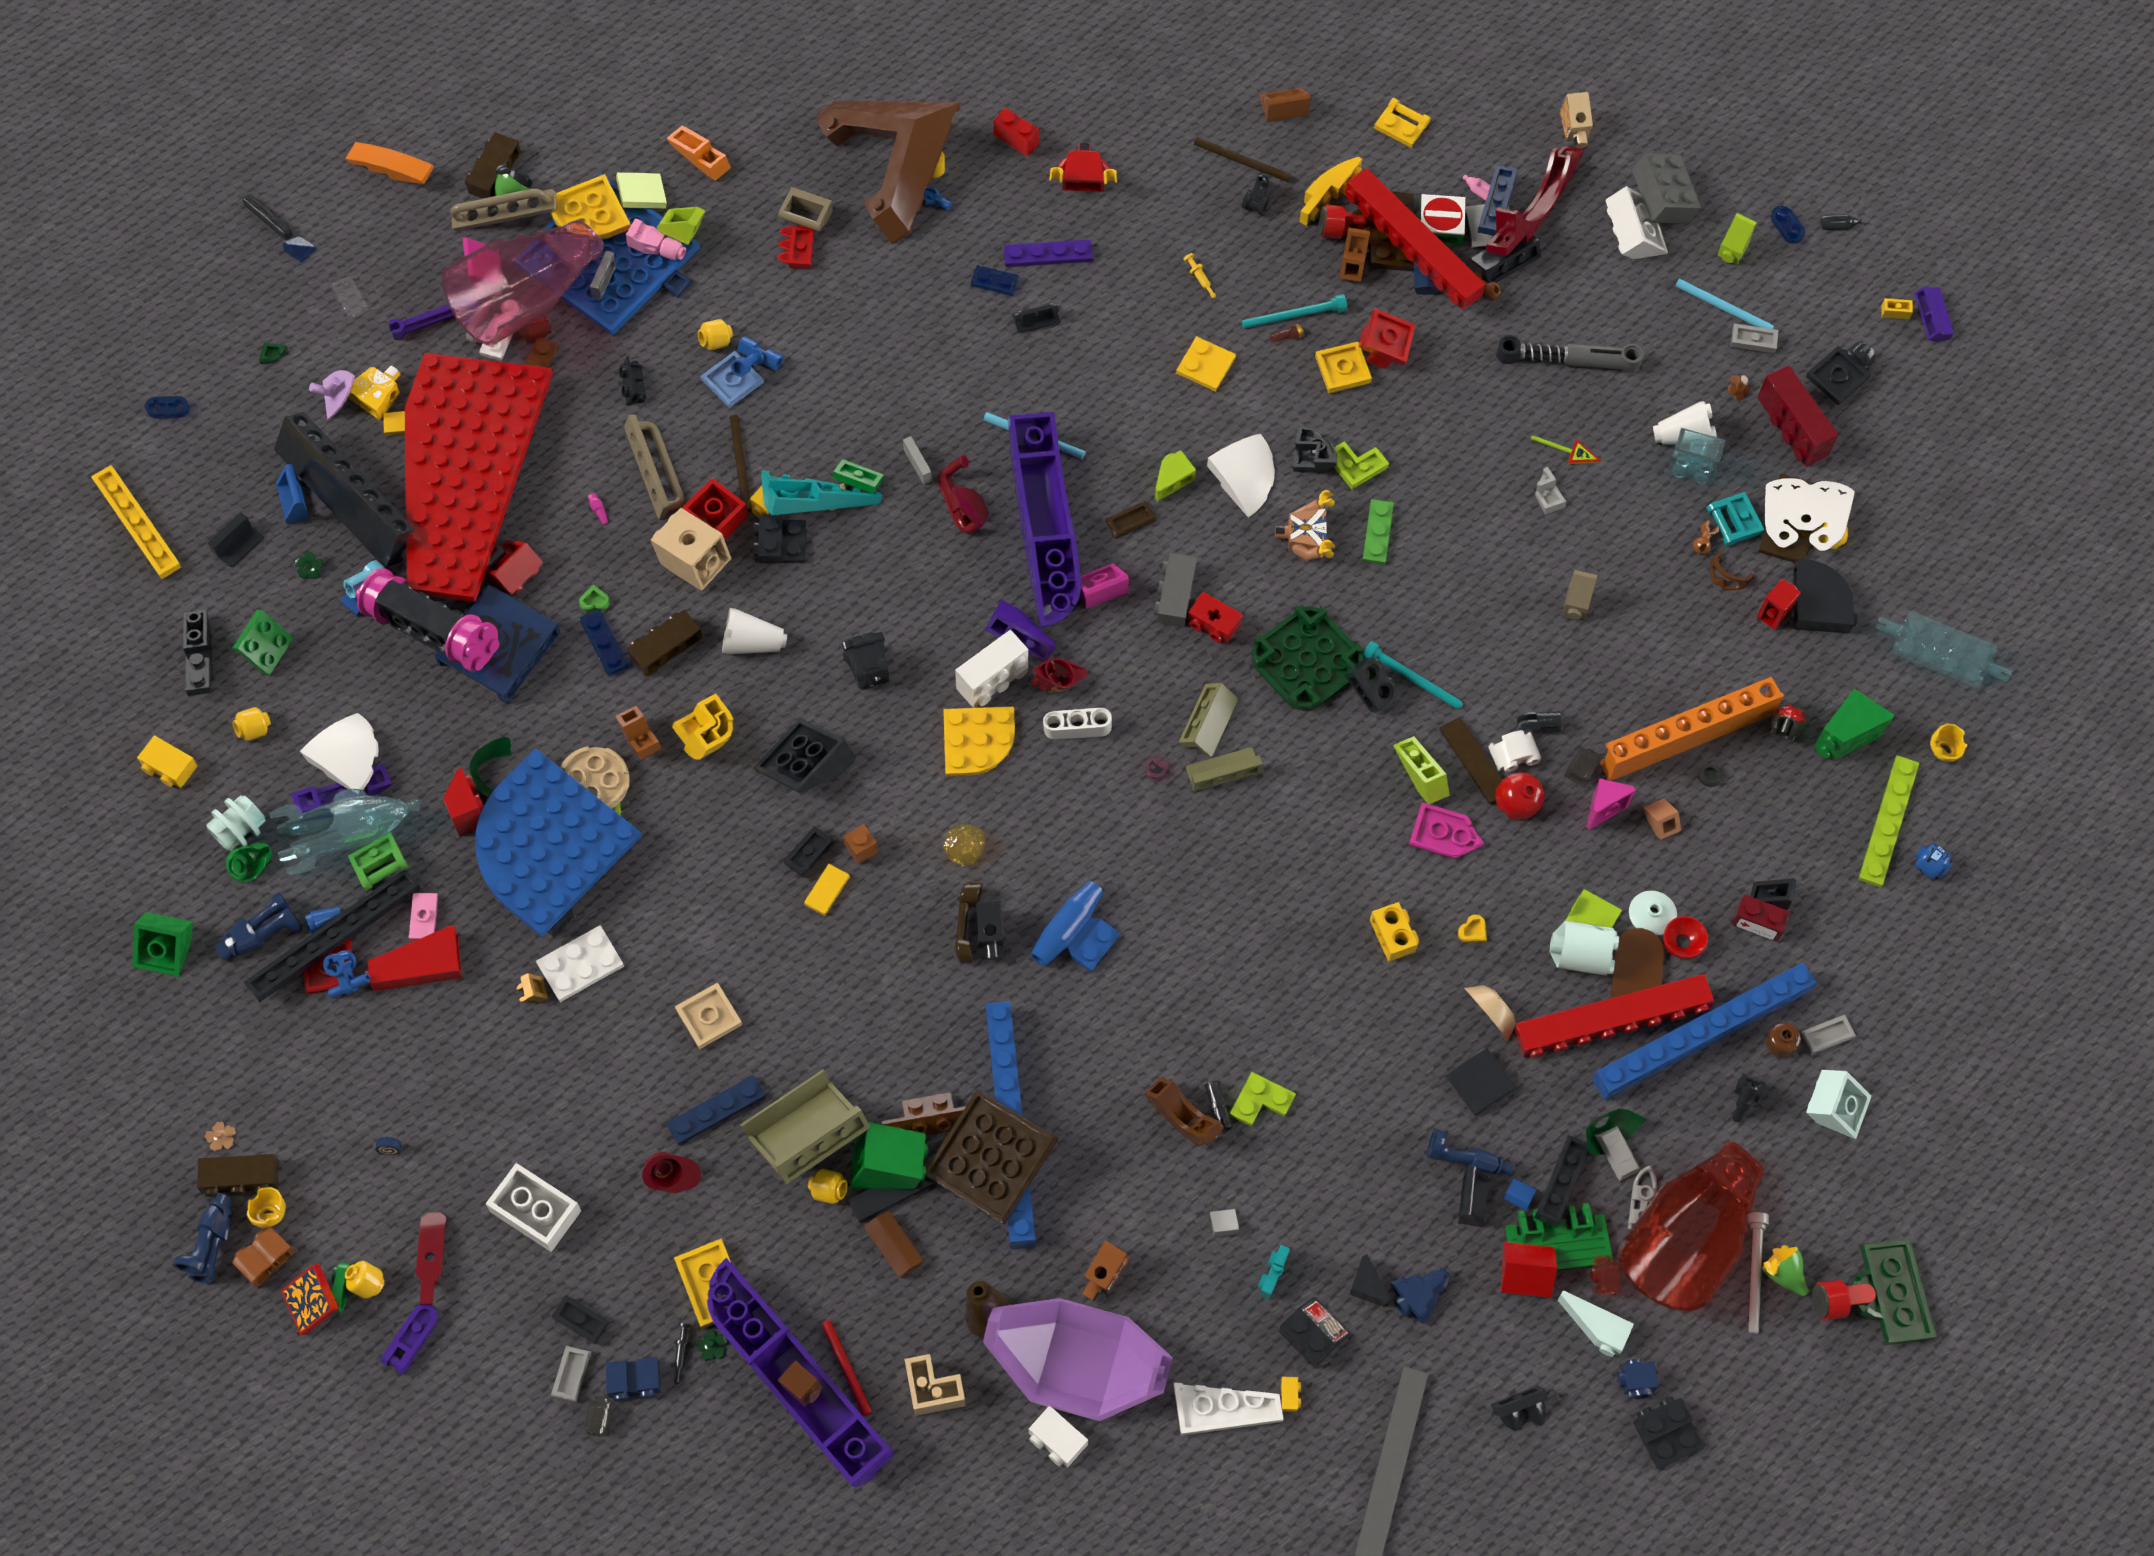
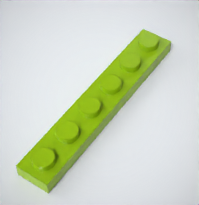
[1858,755,1919,888]

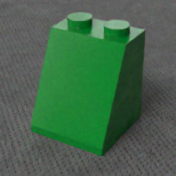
[1814,689,1894,761]
[849,1122,928,1189]

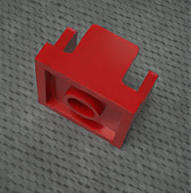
[1358,308,1415,369]

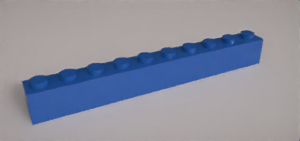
[1592,963,1817,1100]
[986,1001,1035,1249]

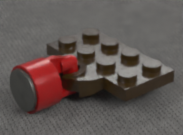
[1319,191,1414,271]

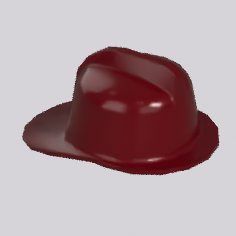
[642,1151,701,1194]

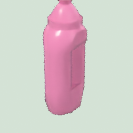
[1463,175,1490,201]

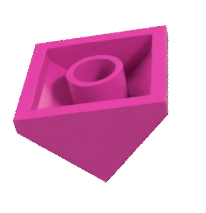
[1080,563,1129,609]
[1586,779,1636,830]

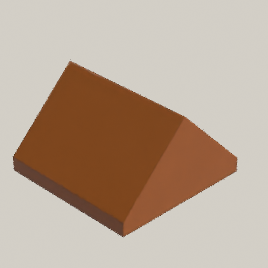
[1259,88,1311,122]

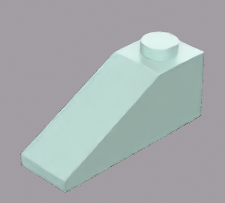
[1558,1290,1634,1357]

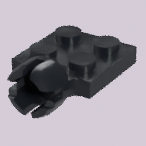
[1806,341,1876,406]

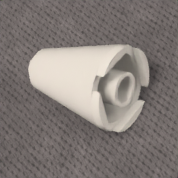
[722,608,787,654]

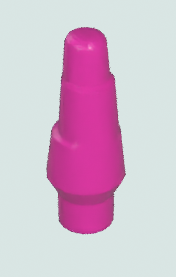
[587,493,608,525]

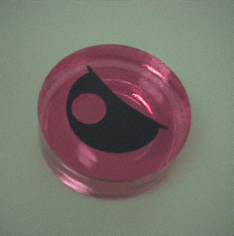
[1144,756,1168,780]

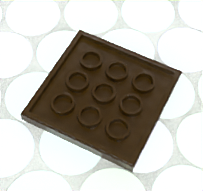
[925,1089,1059,1225]

